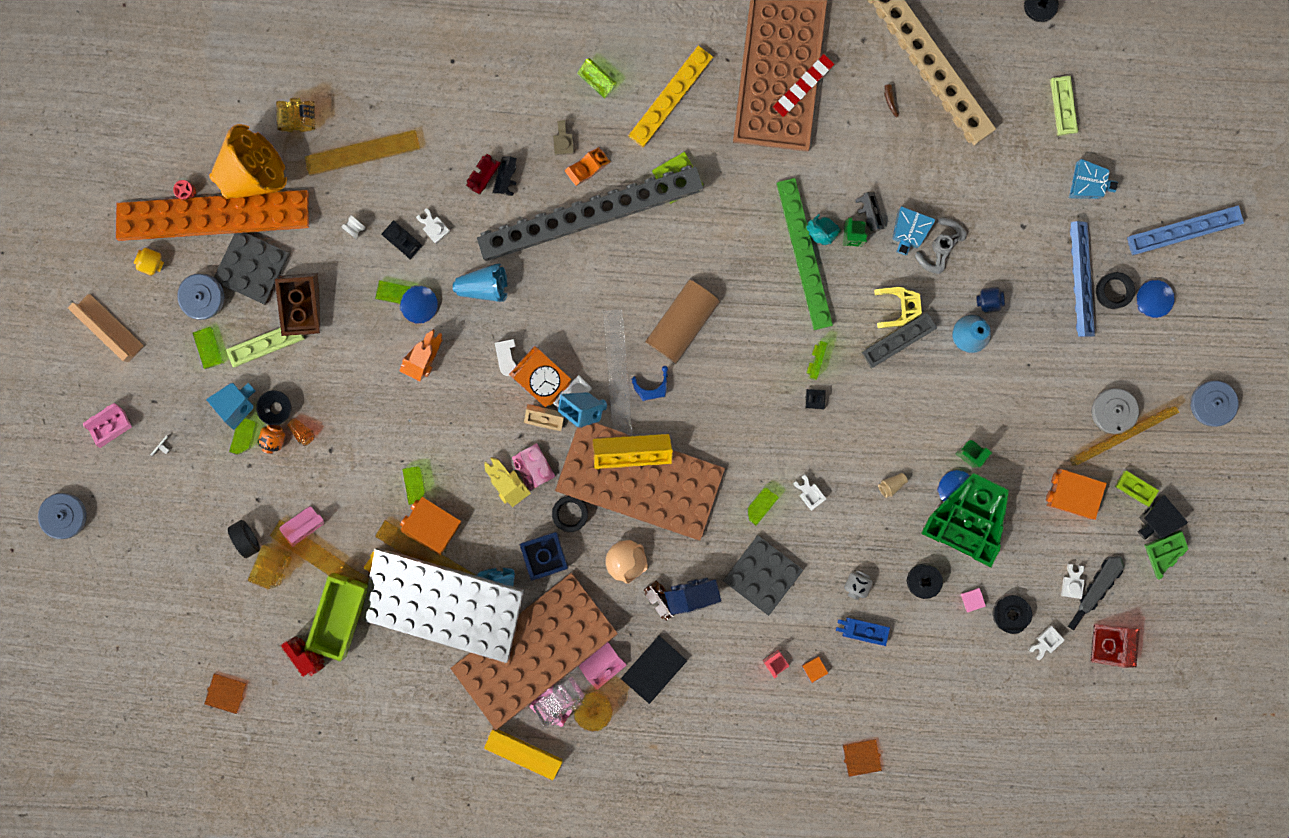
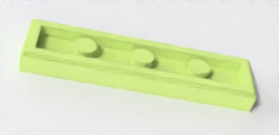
[226,328,305,368]

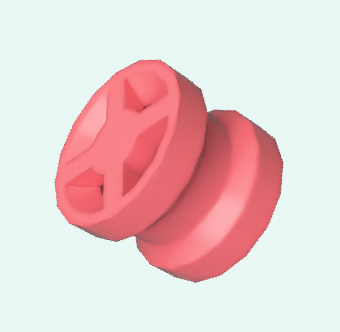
[173,180,196,199]

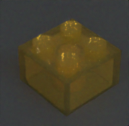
[247,543,292,590]

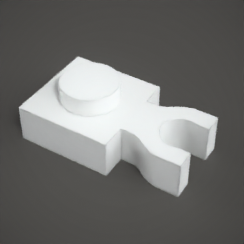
[416,208,450,244]
[793,475,826,511]
[1061,564,1084,599]
[1028,626,1065,660]

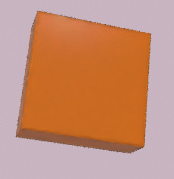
[802,656,828,683]

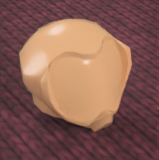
[605,540,648,584]

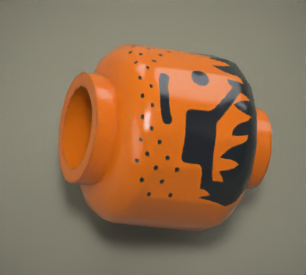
[257,425,285,454]

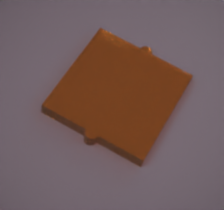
[204,673,247,714]
[843,739,882,777]

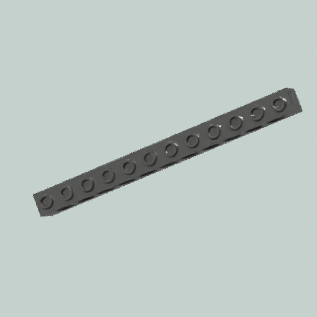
[477,165,703,261]

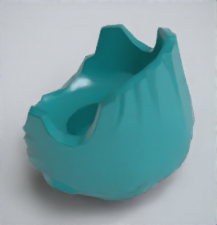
[807,214,841,245]

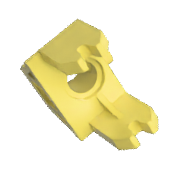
[874,287,922,328]
[484,457,531,507]

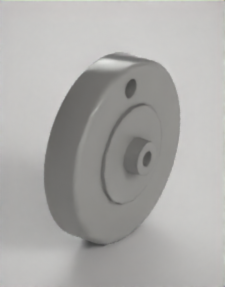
[1091,388,1139,434]

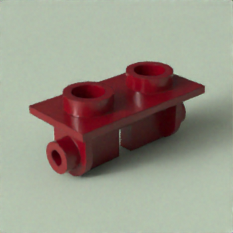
[465,153,500,195]

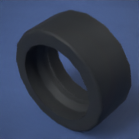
[1095,272,1135,309]
[552,496,588,532]
[227,520,260,559]

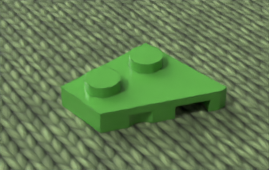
[1144,530,1188,580]

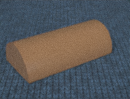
[645,280,720,364]

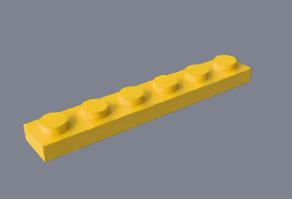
[628,46,713,148]

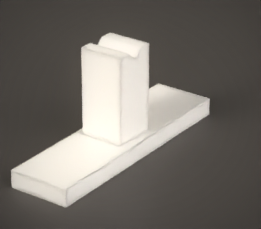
[150,435,170,456]

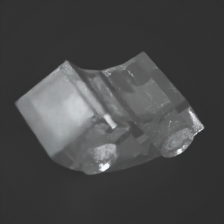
[533,677,585,727]

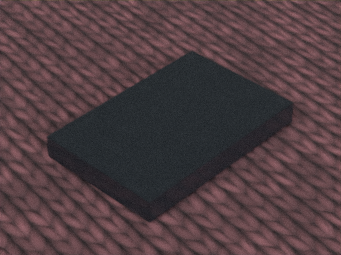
[621,635,687,704]

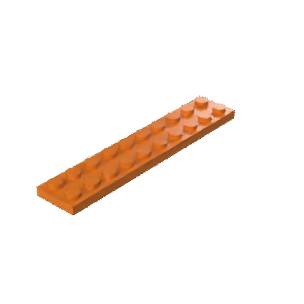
[116,190,309,241]

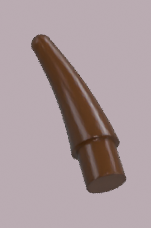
[884,84,899,117]

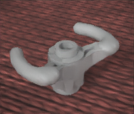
[915,218,967,274]

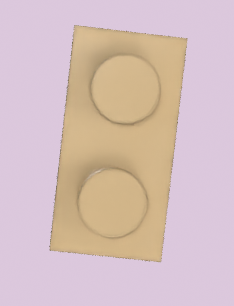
[524,404,564,431]

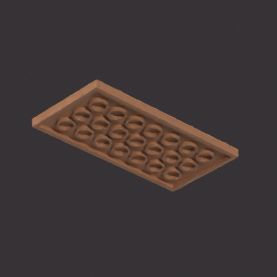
[733,0,827,152]
[555,423,725,541]
[450,573,618,730]

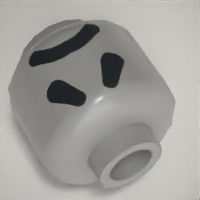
[844,571,873,600]

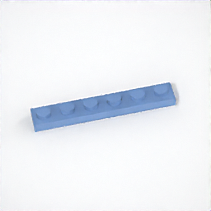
[1127,205,1244,256]
[1070,221,1095,337]

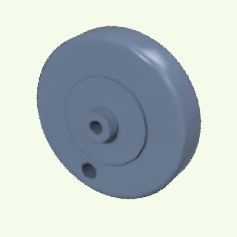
[177,274,224,320]
[1190,381,1239,427]
[38,493,87,539]

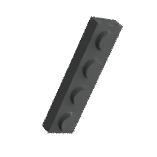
[861,312,937,369]

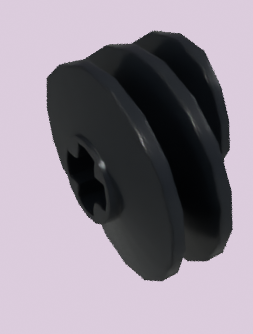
[1024,0,1059,23]
[906,564,943,599]

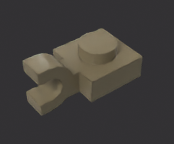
[553,120,574,155]

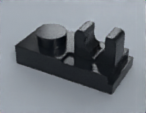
[492,156,517,196]
[855,192,885,231]
[381,220,423,260]

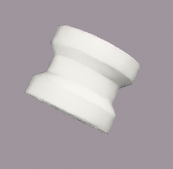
[341,216,366,239]

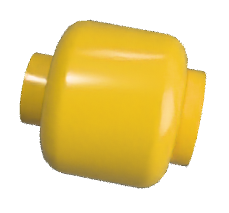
[133,247,164,276]

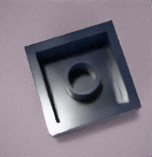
[519,531,569,581]
[665,577,722,615]

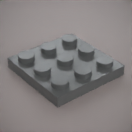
[214,233,290,305]
[723,535,803,616]

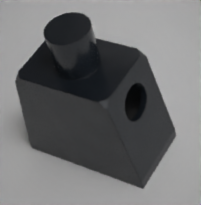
[1137,494,1188,540]

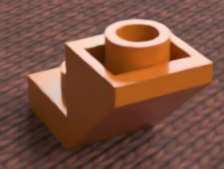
[565,147,610,186]

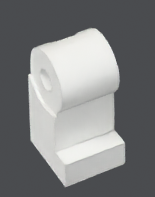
[495,339,517,376]

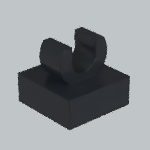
[805,389,826,410]

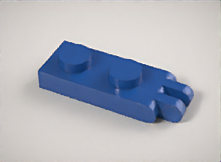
[836,617,890,646]

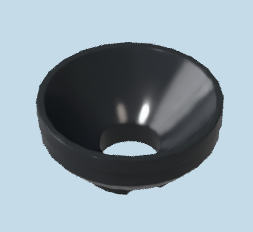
[256,390,292,425]

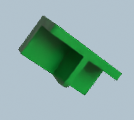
[843,218,867,247]
[955,440,992,468]

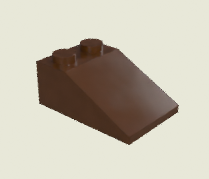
[275,273,320,336]

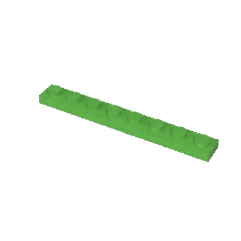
[776,178,833,331]

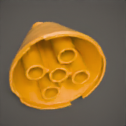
[209,124,287,199]

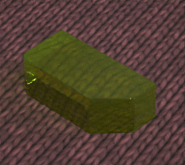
[229,418,258,455]
[402,466,426,505]
[747,488,779,526]

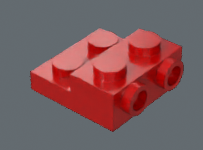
[280,636,325,677]

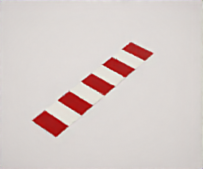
[773,54,834,117]

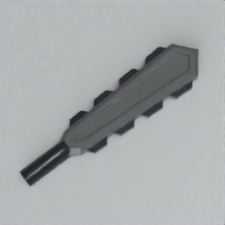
[1067,556,1124,631]

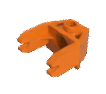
[400,329,443,382]

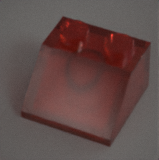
[1090,624,1140,668]

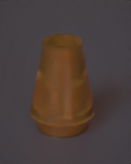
[287,418,315,446]

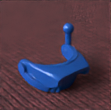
[631,366,668,402]

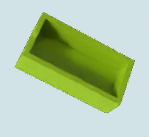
[305,572,368,661]

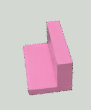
[279,506,324,547]
[579,643,627,690]

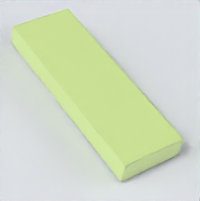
[1050,76,1078,136]

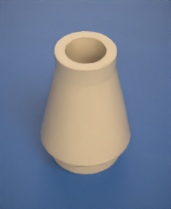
[878,473,908,498]

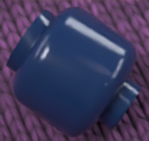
[976,287,1005,313]

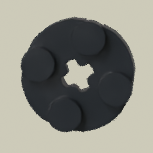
[992,595,1032,634]

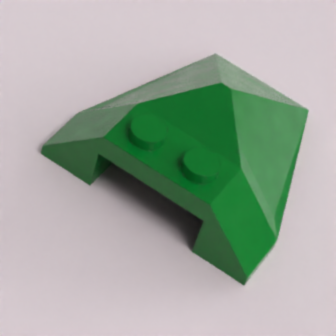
[921,473,1009,568]

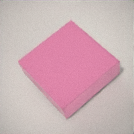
[961,588,986,612]

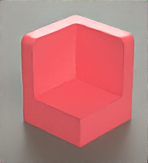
[763,650,789,678]

